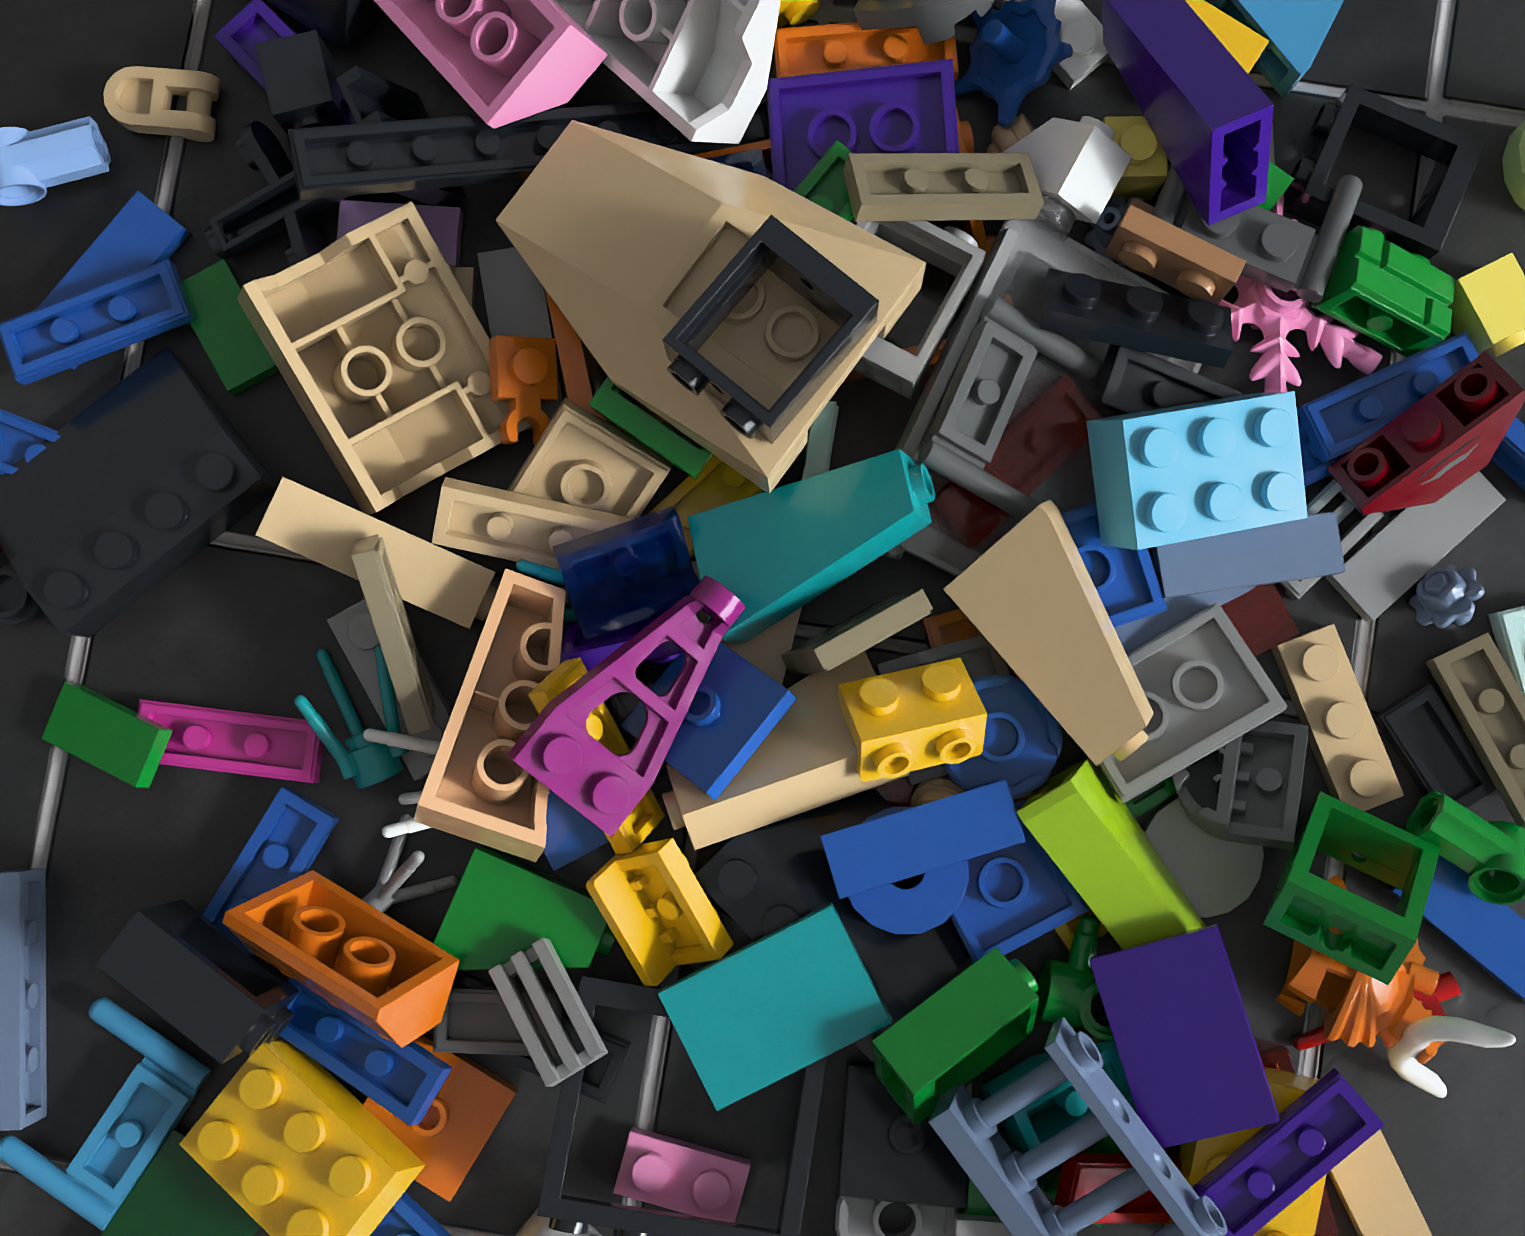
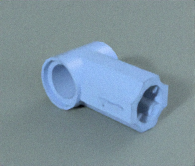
[0,116,111,206]

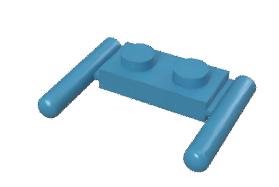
[0,997,212,1231]

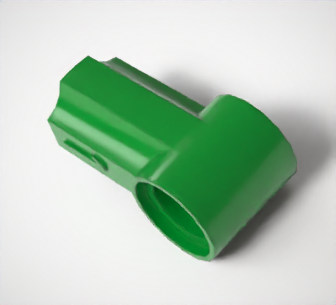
[1405,790,1525,905]

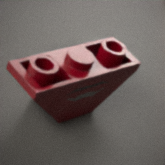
[1327,351,1525,515]

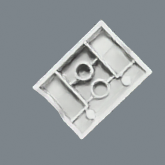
[555,0,781,144]

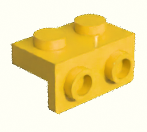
[838,657,987,782]
[586,838,734,987]

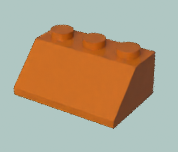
[222,870,460,1048]

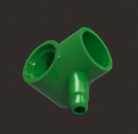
[1036,914,1114,1041]

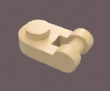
[103,66,221,142]

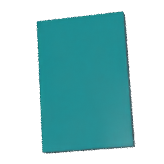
[658,902,891,1111]

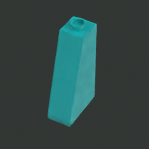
[687,449,935,645]

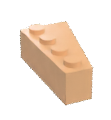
[413,568,566,862]

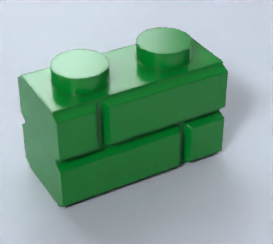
[1311,225,1456,357]

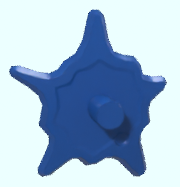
[954,0,1073,127]

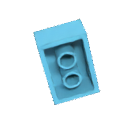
[1086,391,1308,550]

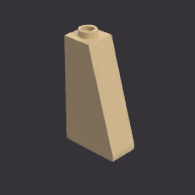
[256,476,498,629]
[943,500,1154,766]
[662,651,911,850]

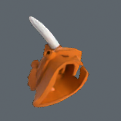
[1276,875,1516,1098]

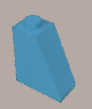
[1210,0,1344,98]

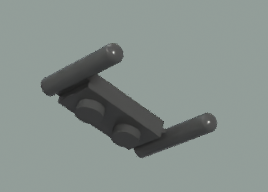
[1152,164,1363,302]
[918,294,1101,521]

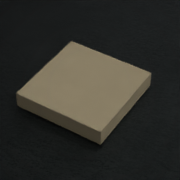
[780,589,933,675]

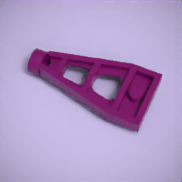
[507,575,746,837]

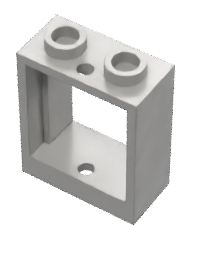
[853,221,986,399]

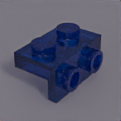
[552,506,700,638]

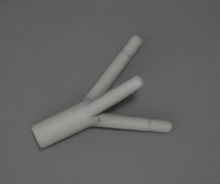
[362,814,459,913]

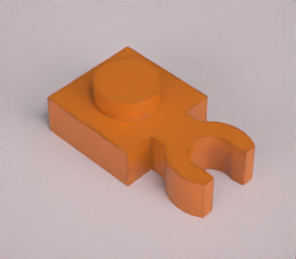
[489,335,558,445]

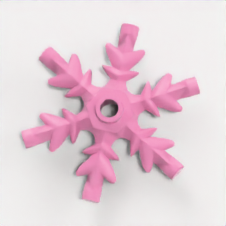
[1218,193,1383,393]

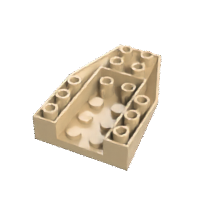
[496,120,926,494]

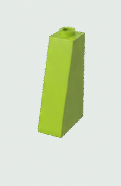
[1016,756,1206,948]

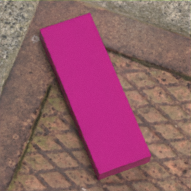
[138,699,327,783]

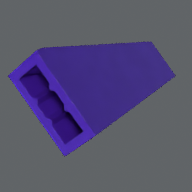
[1102,0,1274,226]

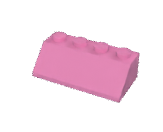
[374,0,608,129]

